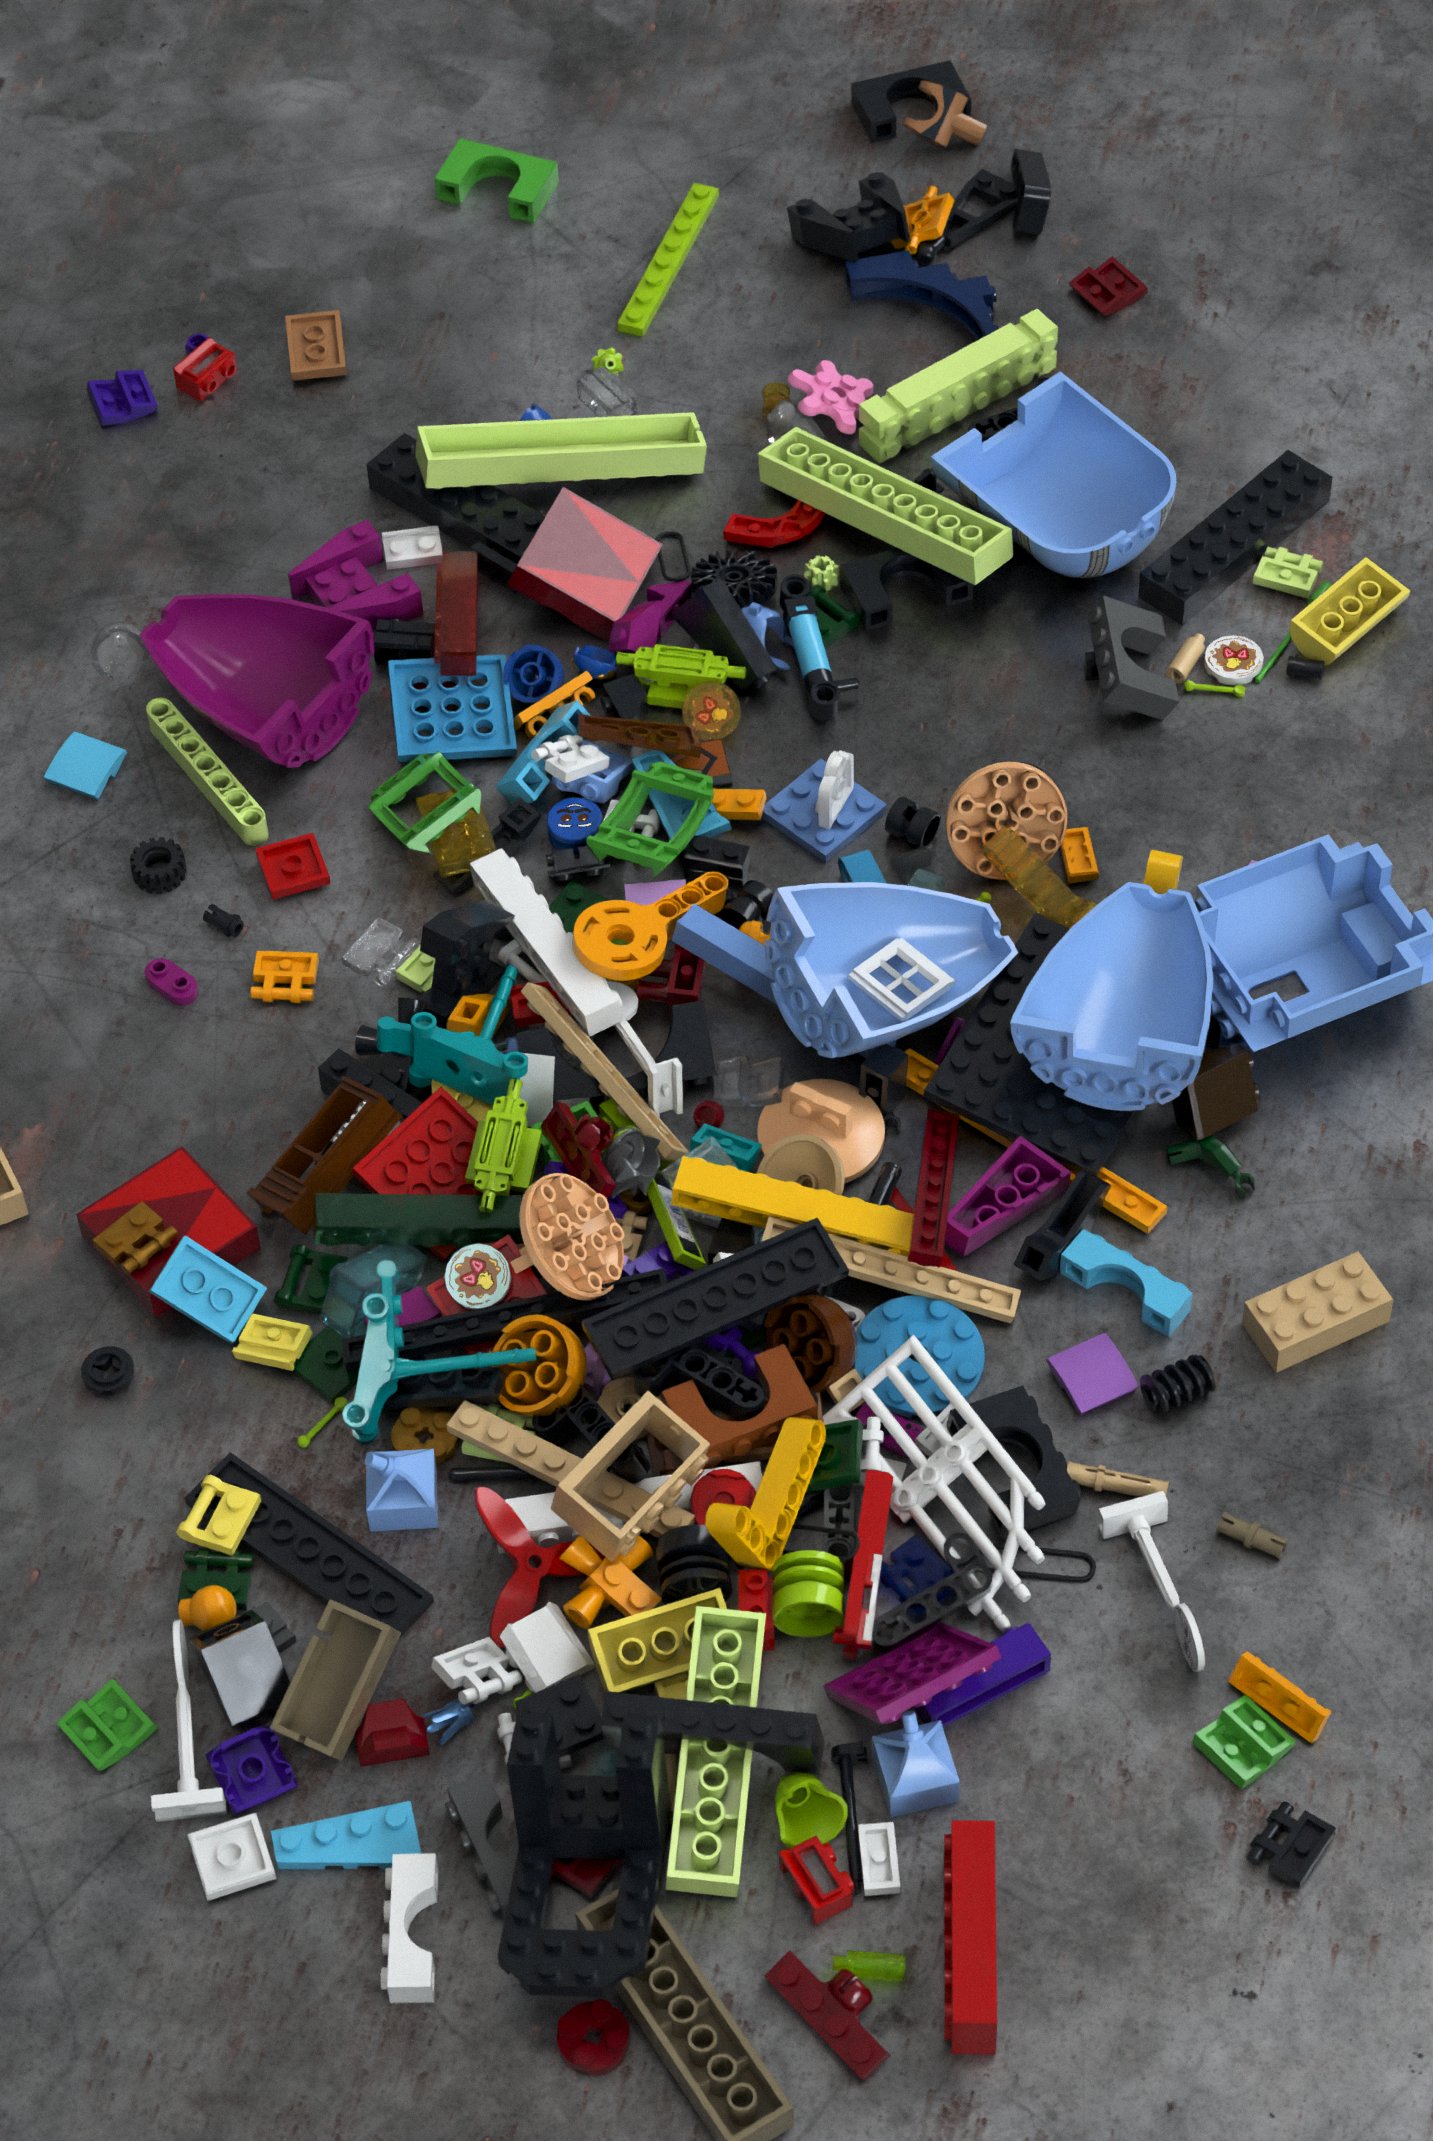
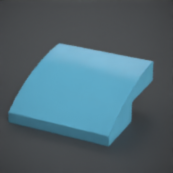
[44,731,127,800]

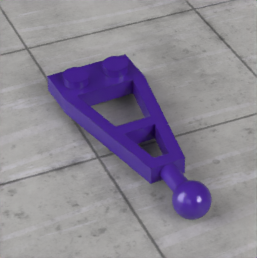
[620,1241,760,1379]

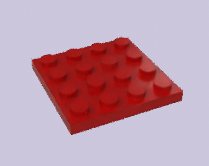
[352,1086,517,1262]

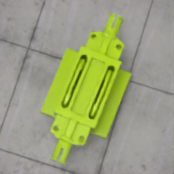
[616,644,746,710]
[465,1079,543,1213]

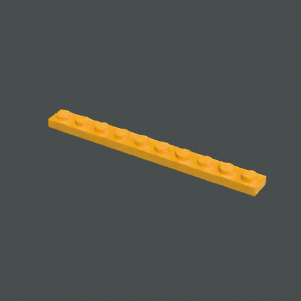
[905,1048,1167,1234]

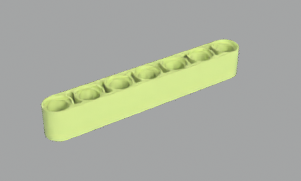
[146,698,268,846]

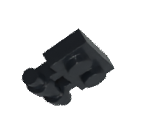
[1246,1801,1336,1889]

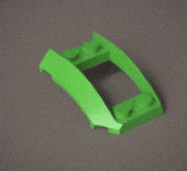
[367,751,481,853]
[586,761,714,878]

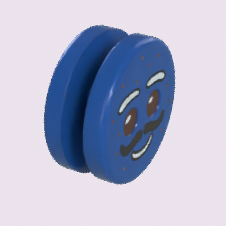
[547,797,603,855]

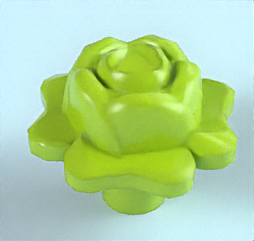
[591,347,624,381]

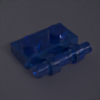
[880,1534,954,1615]

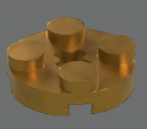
[391,1407,458,1468]

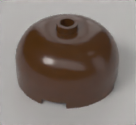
[762,1294,857,1393]

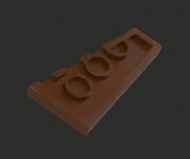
[576,714,702,758]

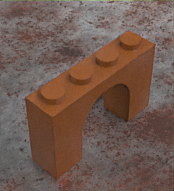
[662,1344,818,1469]

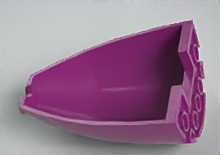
[139,594,375,767]

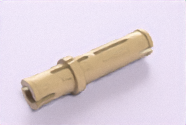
[1067,1461,1169,1497]

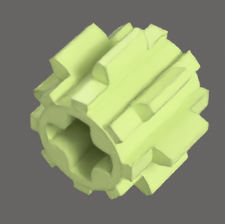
[804,555,839,593]

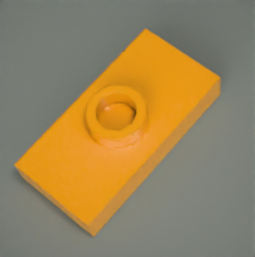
[1060,827,1099,883]

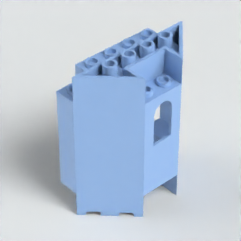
[1194,834,1433,1052]

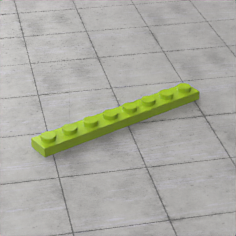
[617,183,719,337]

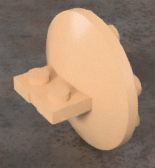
[945,762,1067,880]
[757,1079,885,1188]
[510,1173,624,1300]

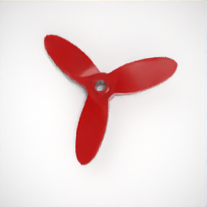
[474,1487,605,1649]

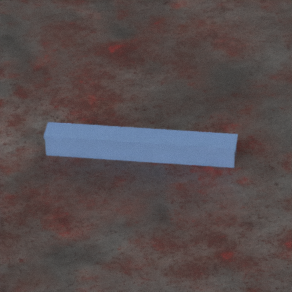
[671,903,897,1058]

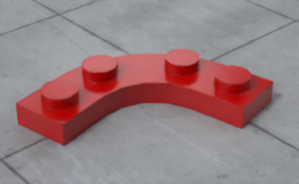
[723,500,825,548]

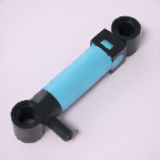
[779,574,859,721]

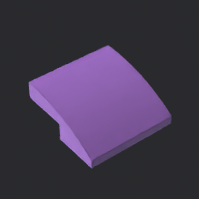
[1046,1333,1139,1416]

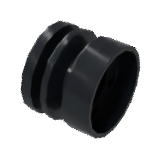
[655,1524,732,1605]

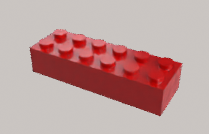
[943,1820,997,2055]

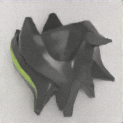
[600,1126,661,1199]

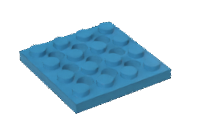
[388,654,517,762]

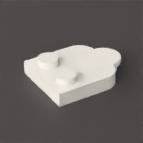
[815,750,854,830]

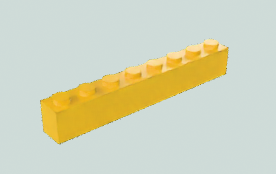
[671,1156,913,1257]

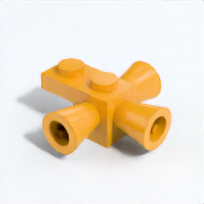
[559,1535,661,1629]

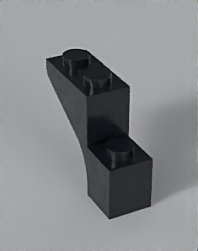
[1013,1169,1111,1281]

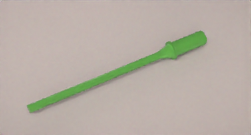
[1255,581,1332,683]

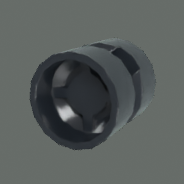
[885,797,941,848]
[720,880,774,929]

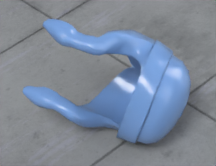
[741,602,795,671]

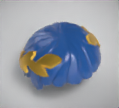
[572,645,617,681]

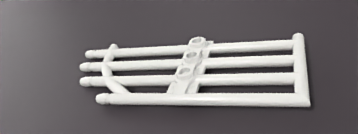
[822,1335,1045,1633]

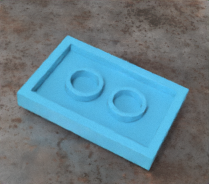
[148,1235,267,1344]

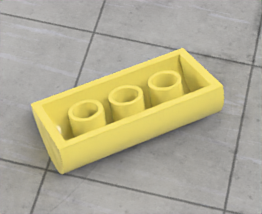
[1289,557,1410,666]
[588,1588,727,1693]

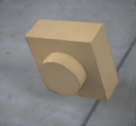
[827,1368,865,1412]

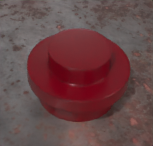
[693,1100,724,1129]

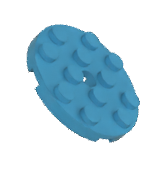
[853,1295,985,1418]

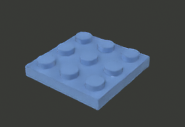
[761,759,887,863]

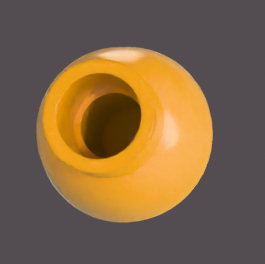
[179,1585,237,1631]

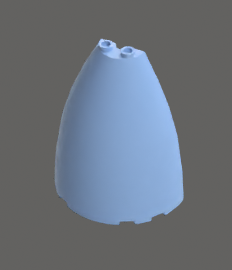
[765,882,1019,1058]
[1010,882,1214,1111]

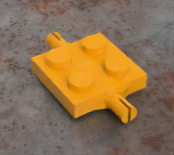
[891,185,954,255]

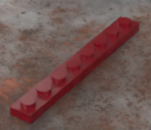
[908,1108,959,1268]

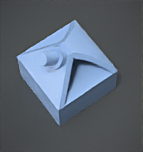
[365,1449,438,1532]
[872,1711,960,1818]

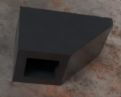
[600,673,648,720]

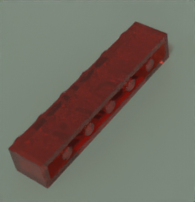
[434,552,478,676]

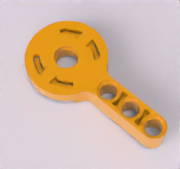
[572,872,728,980]

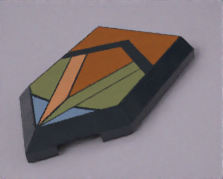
[664,738,732,788]

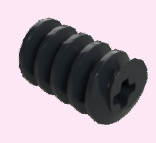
[1139,1354,1216,1412]

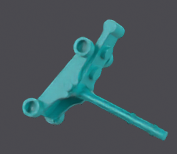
[377,965,528,1105]
[343,1260,536,1444]

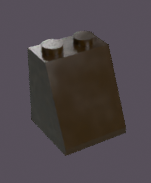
[1172,1043,1259,1140]

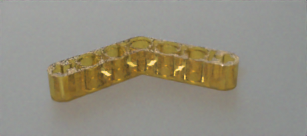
[982,826,1098,929]

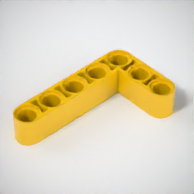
[705,1417,826,1570]

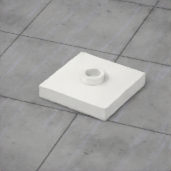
[187,1812,276,1901]

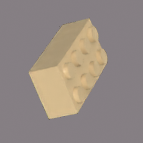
[1242,1251,1393,1373]

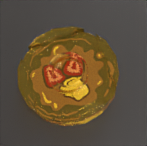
[682,682,741,741]

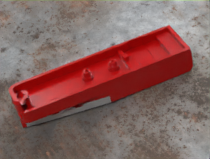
[833,1470,893,1660]

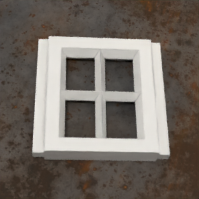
[848,938,955,1022]

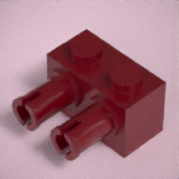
[637,944,706,1016]

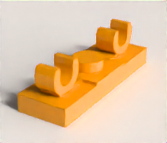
[513,671,595,739]
[1228,1651,1331,1744]

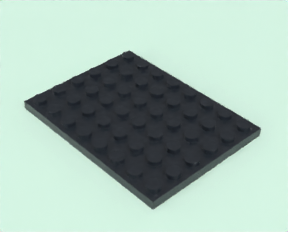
[923,912,1136,1176]

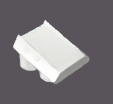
[499,1602,595,1693]

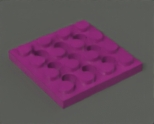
[823,1622,1002,1724]

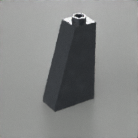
[671,579,777,691]

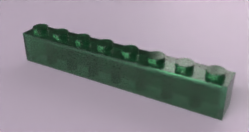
[312,1193,524,1247]

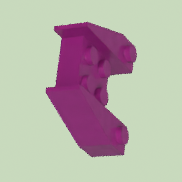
[288,519,424,630]

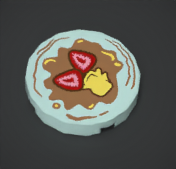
[445,1243,512,1310]

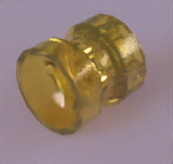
[762,382,791,422]

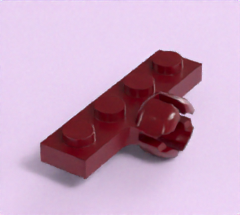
[541,1101,616,1199]
[764,1950,891,2082]

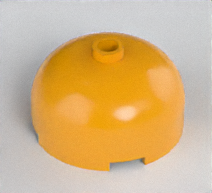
[488,1315,587,1417]

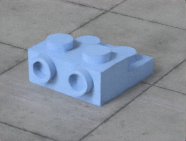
[551,740,634,804]

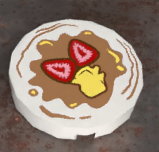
[1204,635,1264,686]

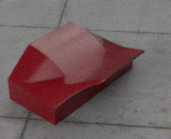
[355,1699,430,1767]

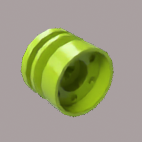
[773,1550,845,1638]

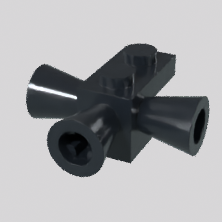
[355,997,428,1094]

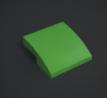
[56,1678,159,1771]
[1192,1695,1296,1790]

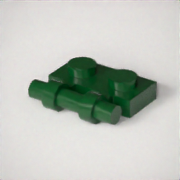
[178,1548,254,1610]

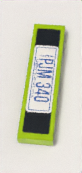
[647,1171,706,1270]

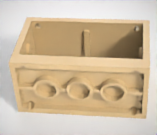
[550,1391,710,1562]

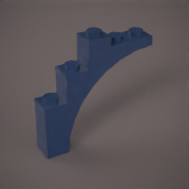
[845,250,999,340]

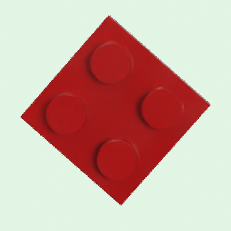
[255,833,331,900]

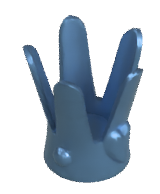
[422,1698,475,1746]

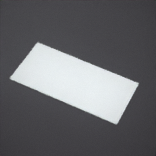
[519,1053,555,1127]

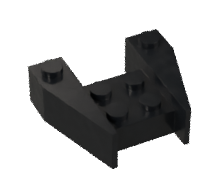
[787,172,910,262]
[416,900,515,1030]

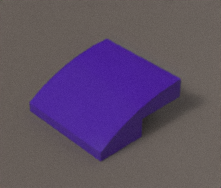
[86,370,158,426]

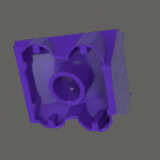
[205,1726,299,1815]

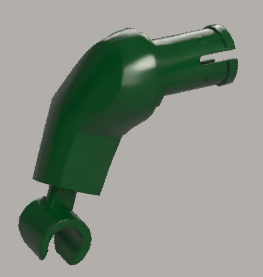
[1166,1135,1255,1198]

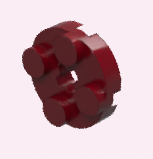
[556,1999,630,2076]

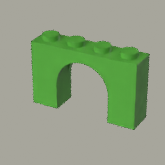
[434,138,559,223]

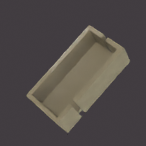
[270,1599,401,1761]

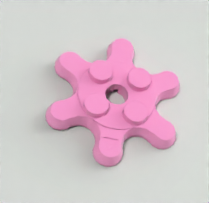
[787,360,873,434]

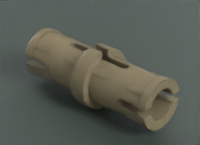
[1217,1512,1288,1559]

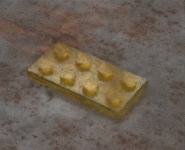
[416,785,497,877]

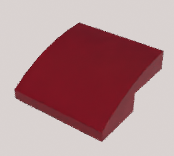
[1069,256,1148,316]

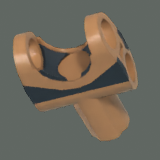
[902,81,987,148]

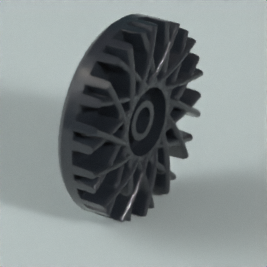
[691,549,778,609]

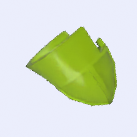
[774,1772,848,1849]

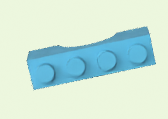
[495,700,590,805]
[1060,1229,1193,1337]

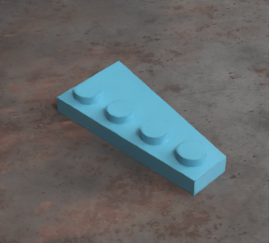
[632,750,732,849]
[271,1801,421,1869]

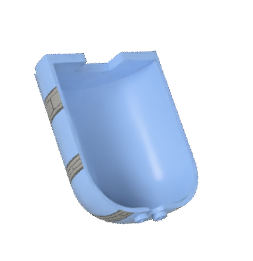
[931,372,1176,578]

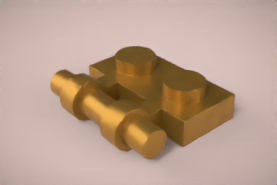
[93,1201,178,1275]

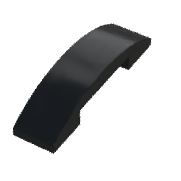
[433,798,541,894]

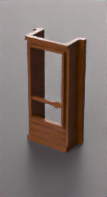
[247,1075,402,1235]

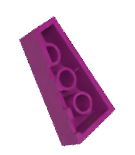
[945,1136,1072,1257]

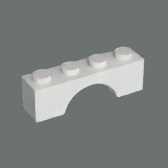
[381,1853,438,2003]

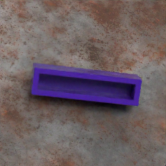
[913,1622,1051,1727]

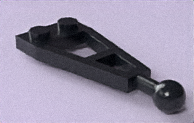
[916,169,1018,265]

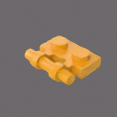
[251,951,319,1004]

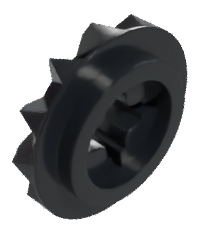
[81,1346,134,1394]

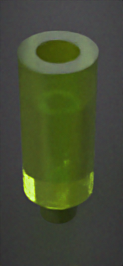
[833,1950,906,1981]

